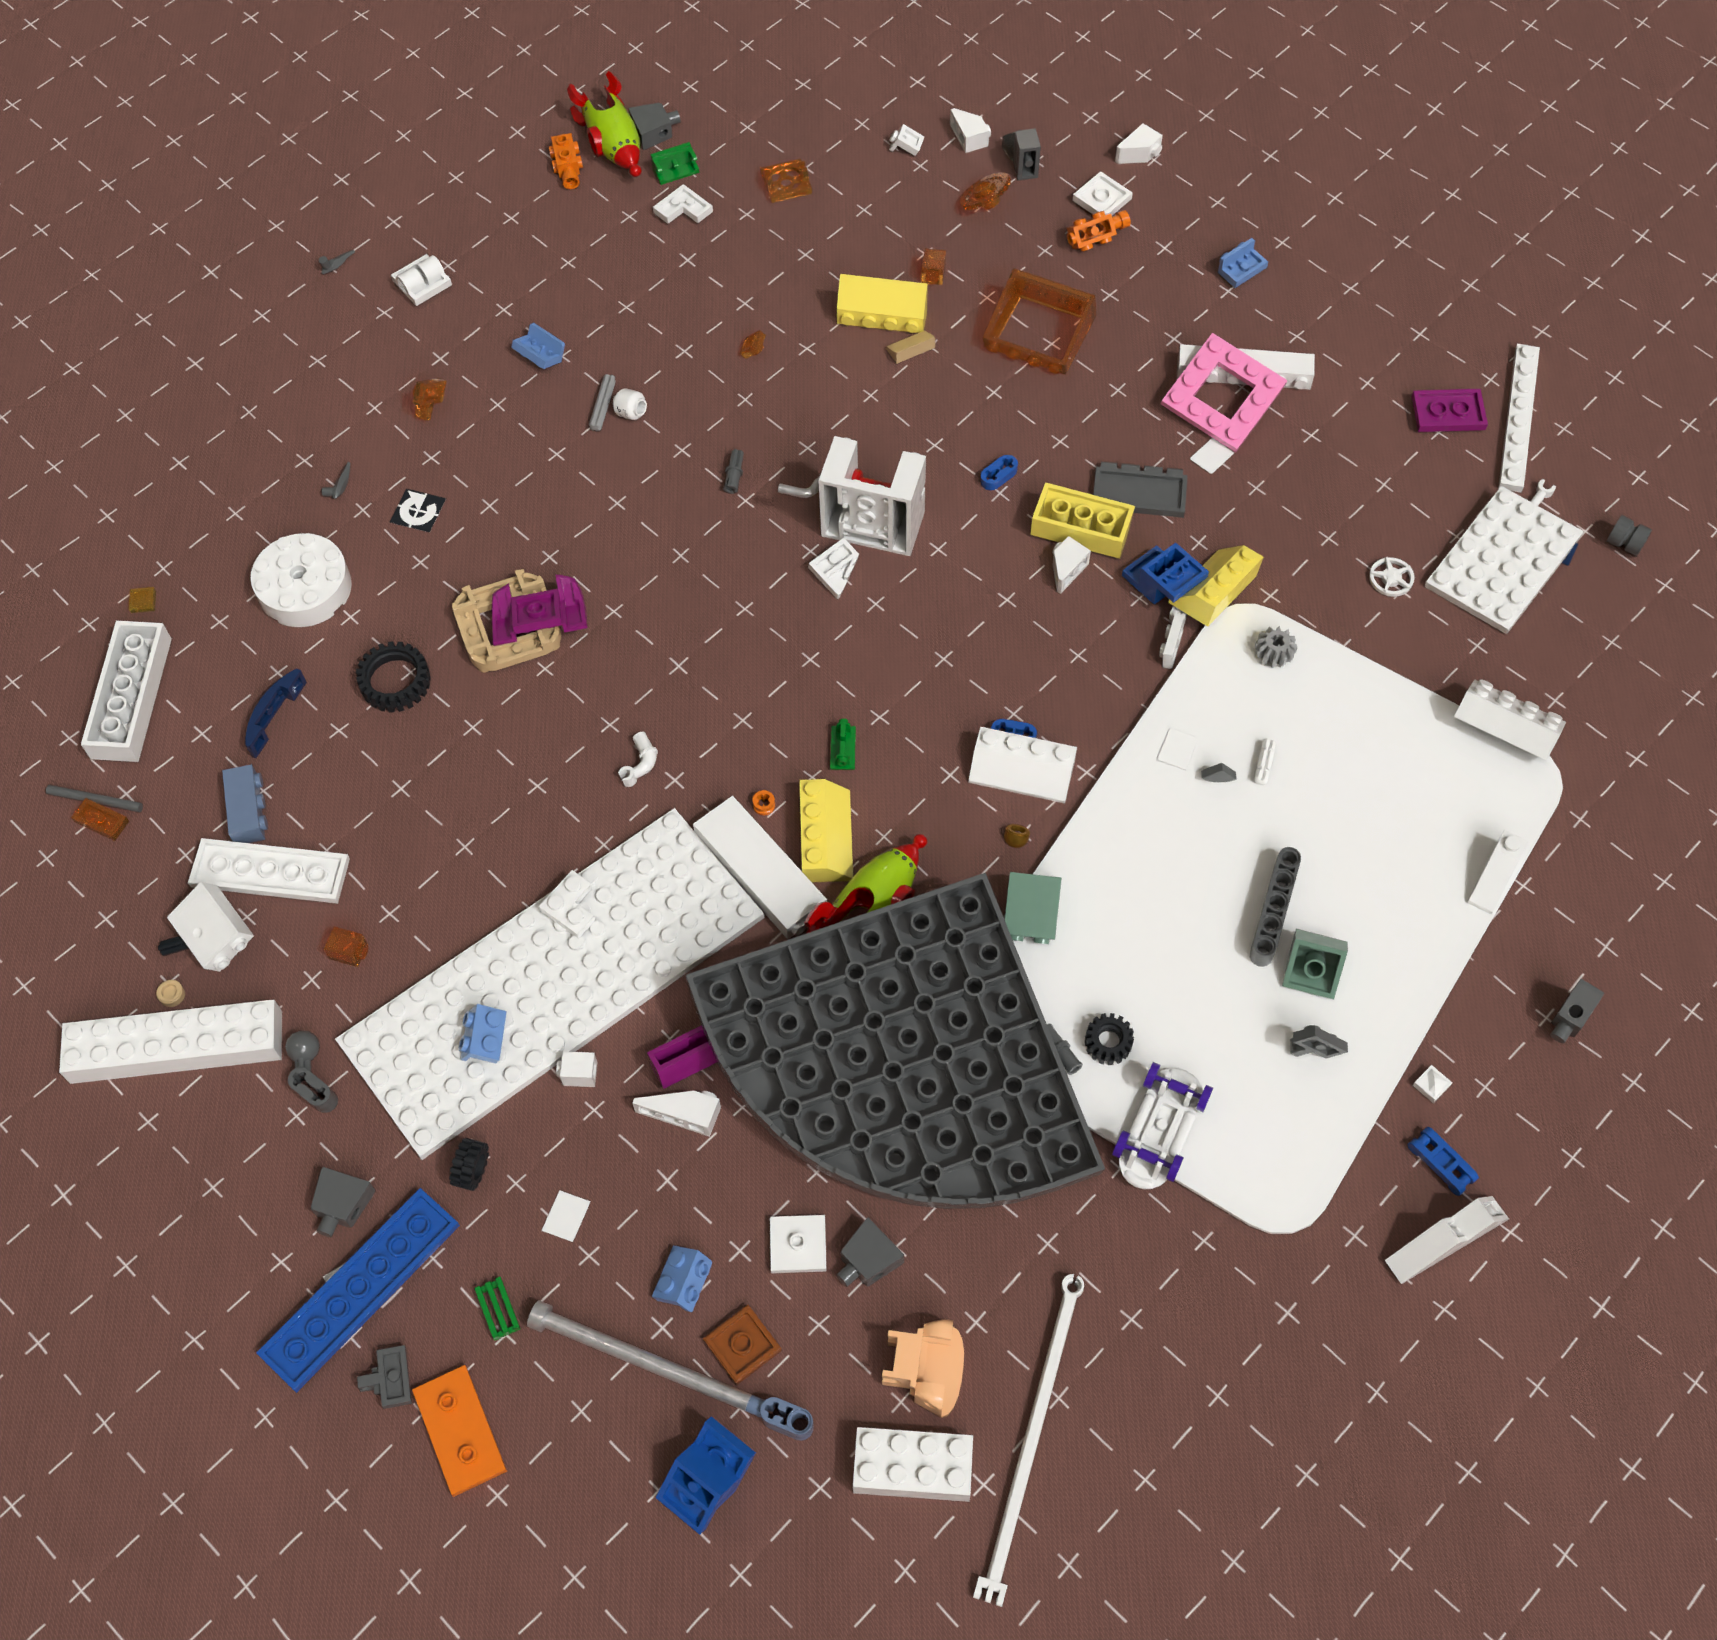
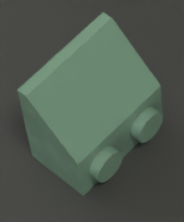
[1282,928,1348,1000]

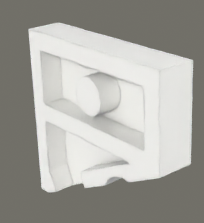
[808,538,859,599]

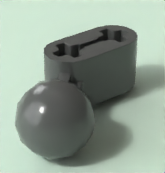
[285,1030,338,1113]

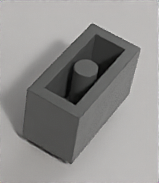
[1013,128,1041,180]

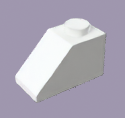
[950,108,991,153]
[1115,124,1163,164]
[1052,536,1091,594]

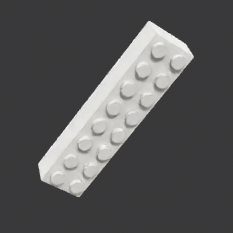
[59,1000,282,1084]

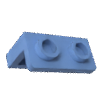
[1218,238,1268,288]
[511,323,565,369]
[459,1004,507,1064]
[652,1245,712,1312]

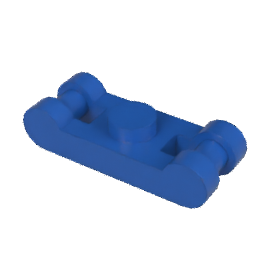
[1407,1127,1479,1196]

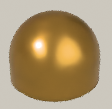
[1004,824,1030,848]

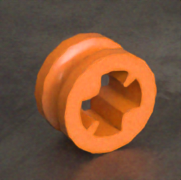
[752,790,775,816]

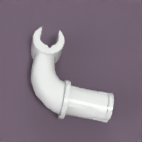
[618,732,658,787]

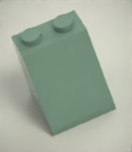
[1005,872,1062,944]

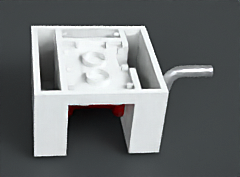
[778,436,926,556]

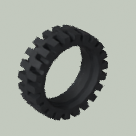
[356,641,431,712]

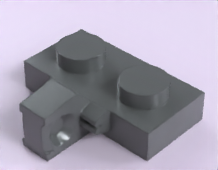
[1290,1025,1348,1058]
[357,1345,412,1409]

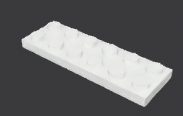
[188,838,350,904]

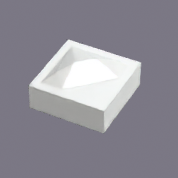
[1413,1065,1452,1104]

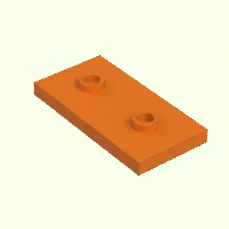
[412,1365,507,1497]

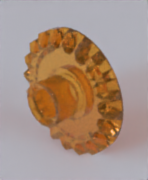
[960,172,1011,210]

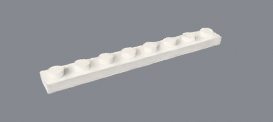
[1498,343,1540,493]

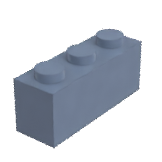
[222,764,268,843]

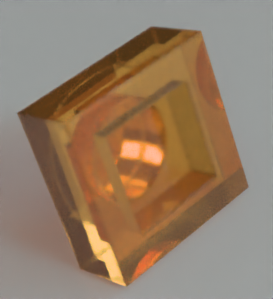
[740,330,766,359]

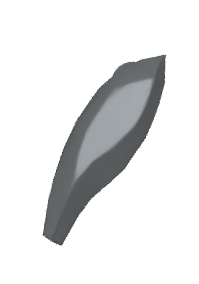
[319,250,355,274]
[322,462,350,499]

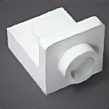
[889,124,924,156]

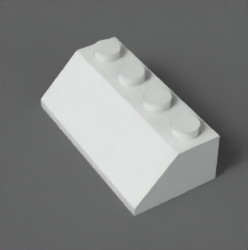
[968,727,1077,803]

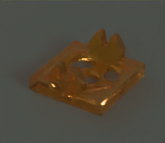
[760,159,812,203]

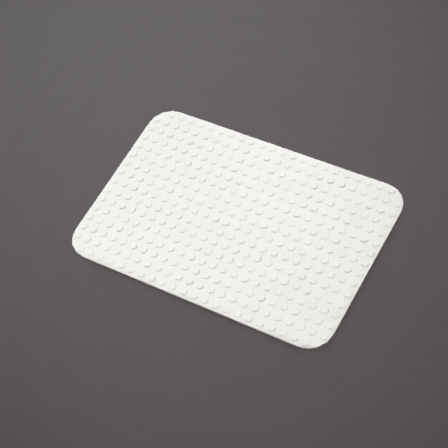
[1003,604,1563,1234]

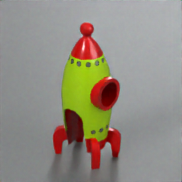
[567,71,642,177]
[804,834,927,934]

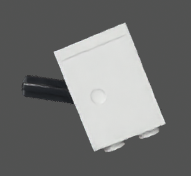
[158,882,254,972]

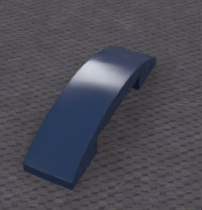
[245,668,307,758]

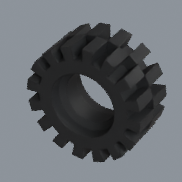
[1085,1013,1134,1065]
[449,1138,489,1191]

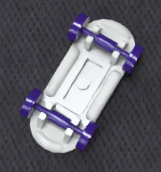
[1112,1062,1213,1189]

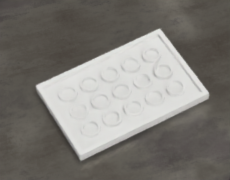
[1424,486,1584,634]

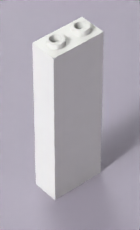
[693,796,827,940]

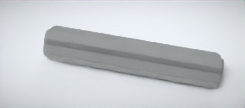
[589,374,616,431]

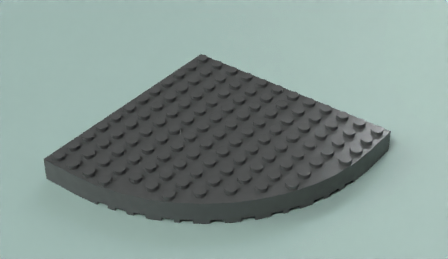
[686,873,1105,1209]

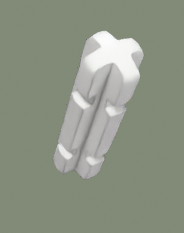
[1254,739,1276,785]

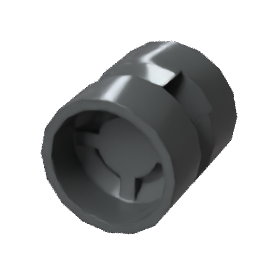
[1606,515,1652,557]

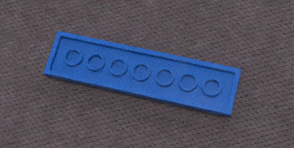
[256,1188,460,1393]

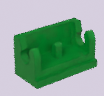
[650,142,699,185]

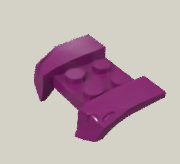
[492,574,588,646]

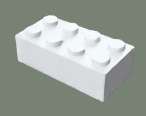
[1454,680,1566,760]
[853,1427,973,1502]

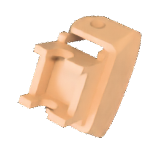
[882,1319,964,1418]

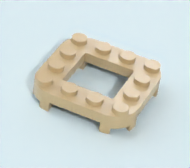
[452,569,561,673]

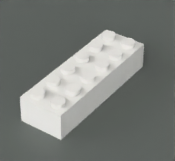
[81,621,172,762]

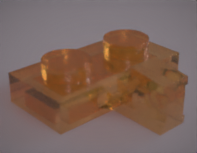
[413,378,447,421]

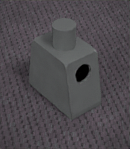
[628,103,681,150]
[1550,979,1605,1044]
[311,1167,376,1237]
[836,1217,904,1287]

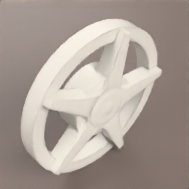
[1369,557,1414,597]

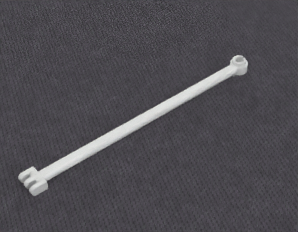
[973,1274,1084,1607]

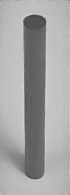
[46,785,143,812]

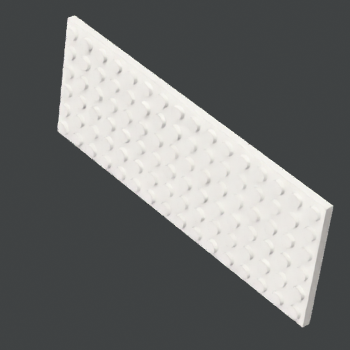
[335,808,765,1160]

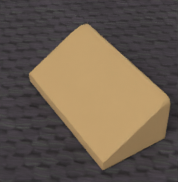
[886,331,935,364]

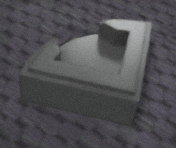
[1201,763,1237,782]

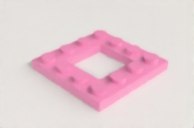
[1161,333,1288,453]

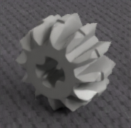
[1255,626,1297,668]

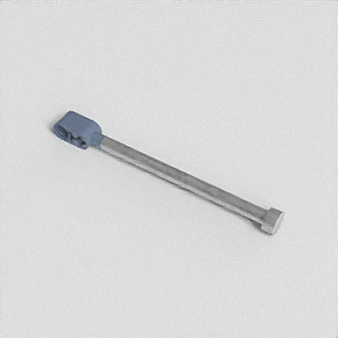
[527,1300,814,1441]

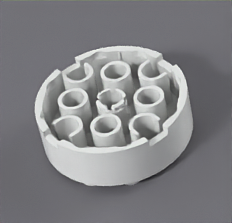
[251,533,352,627]

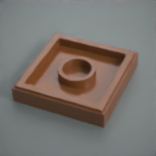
[703,1305,782,1385]

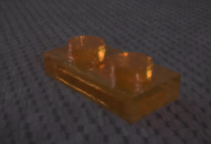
[71,798,130,841]

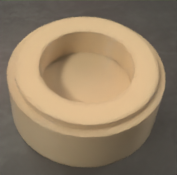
[156,980,185,1007]

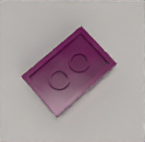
[1412,389,1488,432]

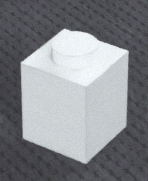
[556,1052,598,1087]

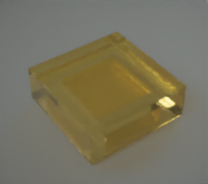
[129,587,156,613]

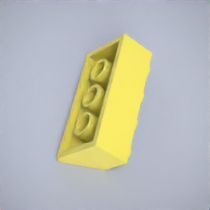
[837,274,928,333]
[1030,482,1135,559]
[1168,545,1264,627]
[800,779,853,882]

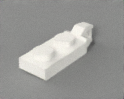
[1159,606,1187,669]

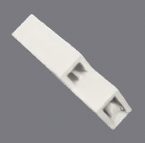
[1385,1196,1509,1284]

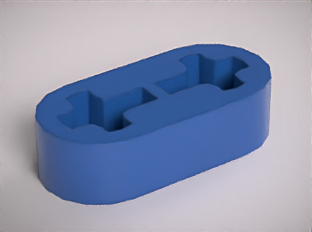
[980,455,1018,490]
[991,719,1037,738]

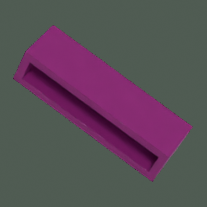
[647,1025,717,1089]

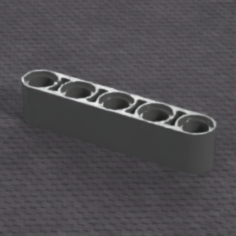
[1250,847,1301,967]

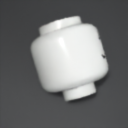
[613,388,647,420]

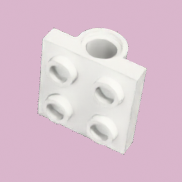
[391,254,452,306]

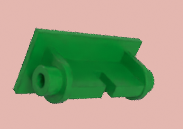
[830,719,856,770]

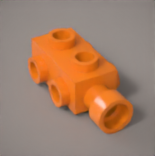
[549,133,583,190]
[1067,210,1131,251]

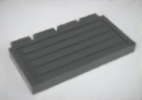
[1093,461,1188,518]

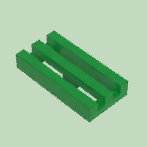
[474,1277,521,1341]

